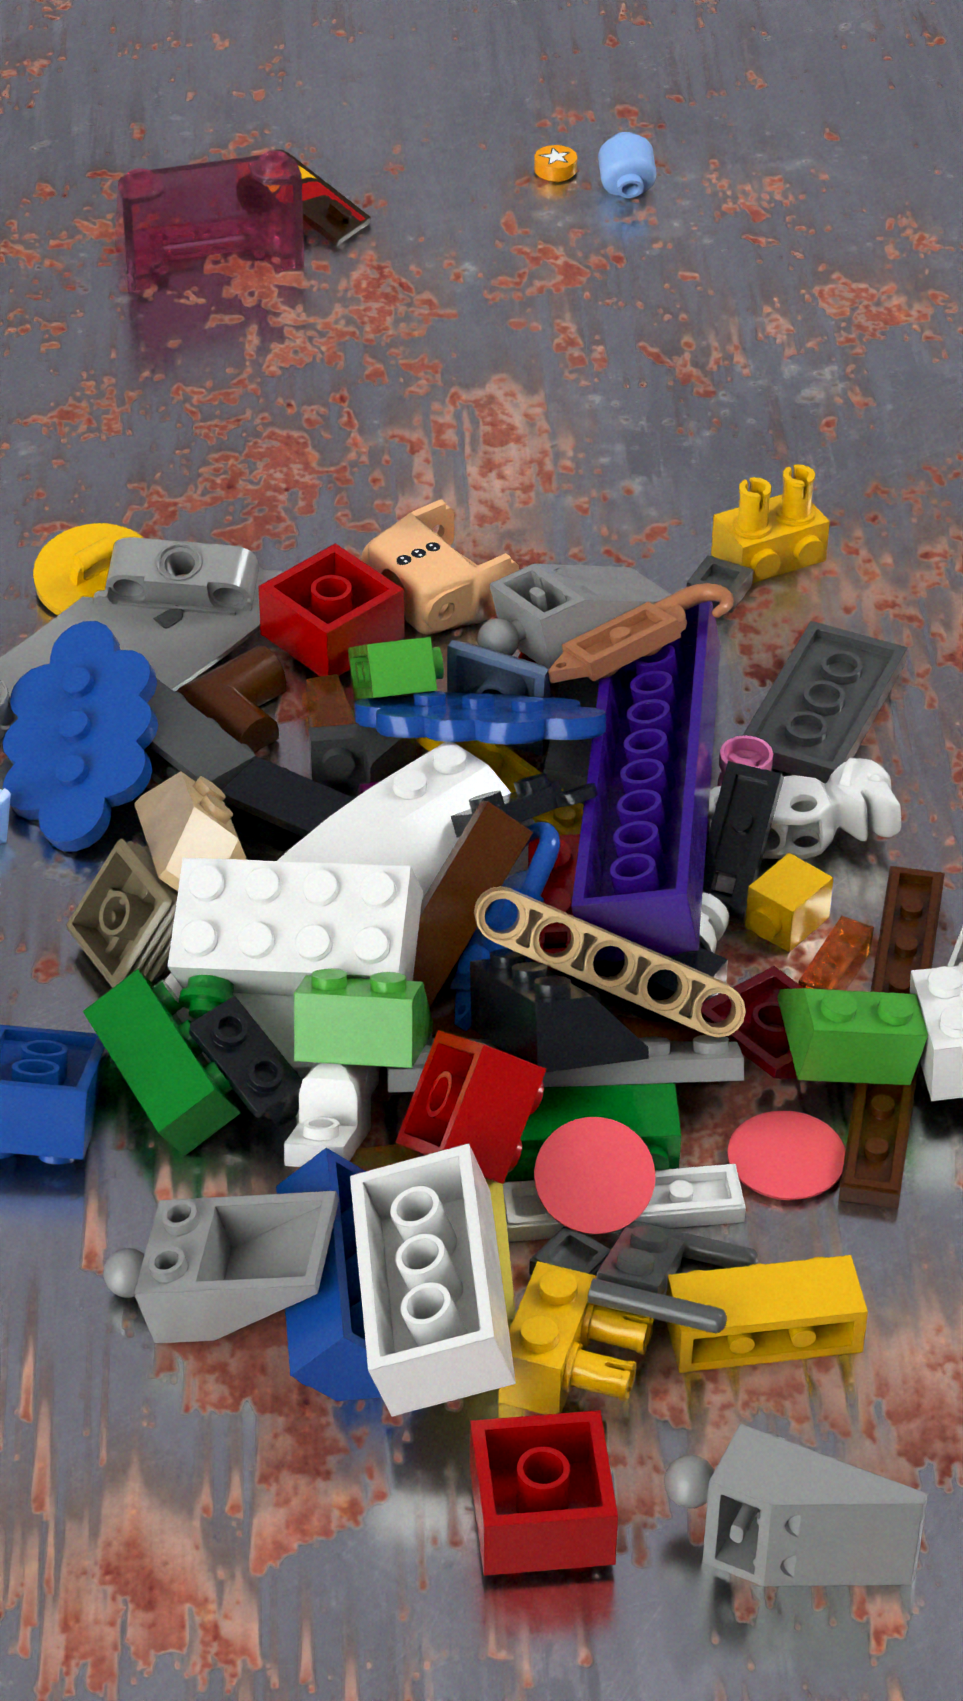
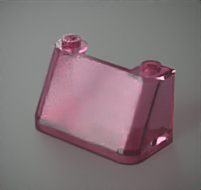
[115,150,304,292]

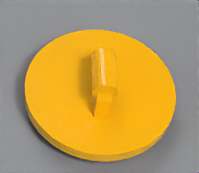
[33,523,144,615]

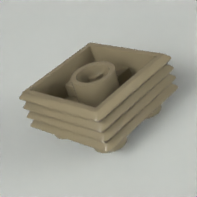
[66,839,178,988]

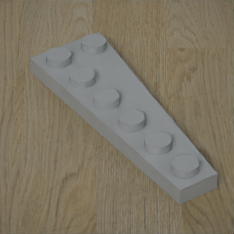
[386,1034,744,1092]

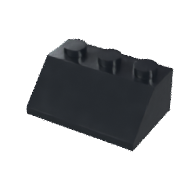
[470,949,649,1073]

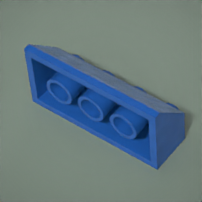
[276,1147,382,1401]

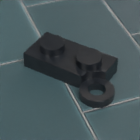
[450,773,598,838]

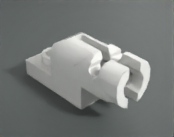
[284,1062,383,1167]

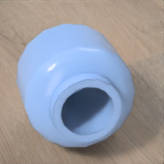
[598,132,657,198]

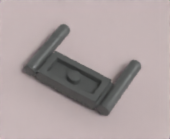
[588,1221,758,1333]

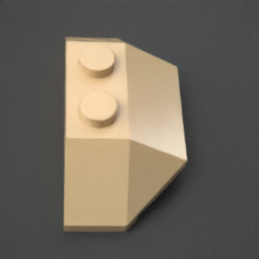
[134,771,247,891]

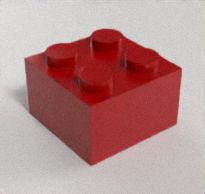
[258,543,404,682]
[395,1030,546,1184]
[470,1410,618,1576]

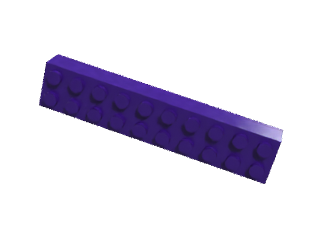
[571,601,721,962]

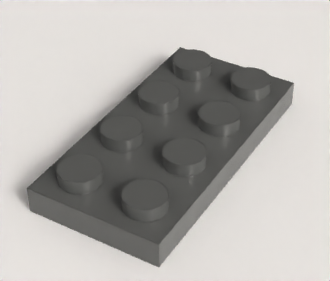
[742,621,908,783]

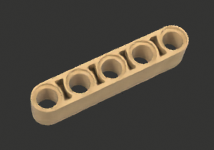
[474,886,746,1038]

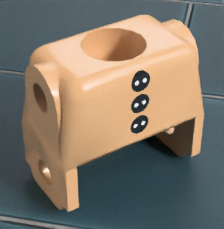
[361,499,519,635]

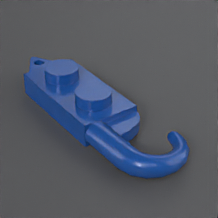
[450,821,560,1031]

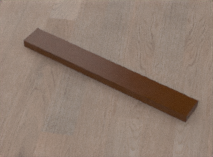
[839,866,945,1209]

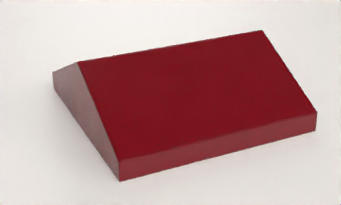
[701,966,803,1079]

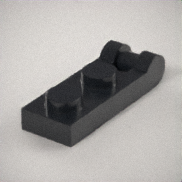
[703,761,784,925]

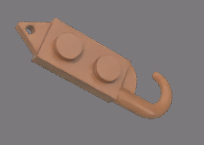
[548,583,734,683]

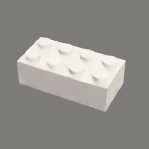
[168,858,423,996]
[350,1143,516,1416]

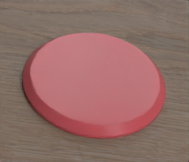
[727,1111,846,1200]
[534,1117,655,1235]

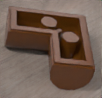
[175,645,287,752]

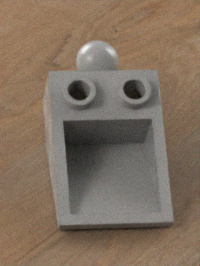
[477,563,686,669]
[103,1191,339,1343]
[664,1423,928,1586]

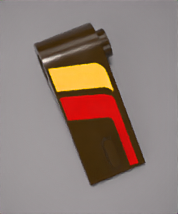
[235,149,371,247]

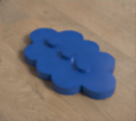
[3,621,159,852]
[354,691,606,745]

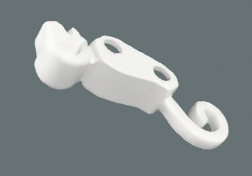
[706,758,901,860]

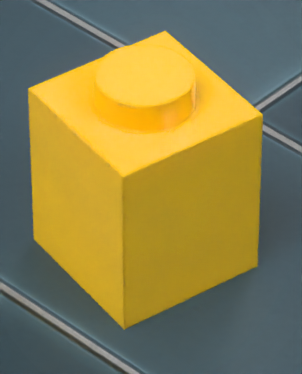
[745,853,833,952]

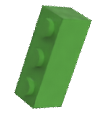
[348,637,444,699]

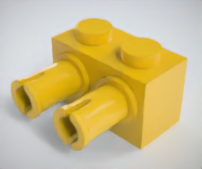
[711,464,830,583]
[499,1261,654,1415]

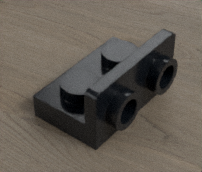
[189,996,302,1127]

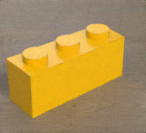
[666,1255,868,1373]

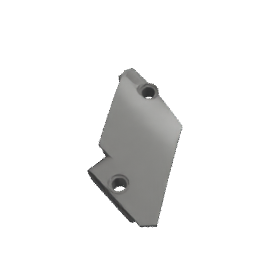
[0,537,283,738]

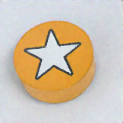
[534,145,578,182]

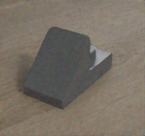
[309,724,416,783]

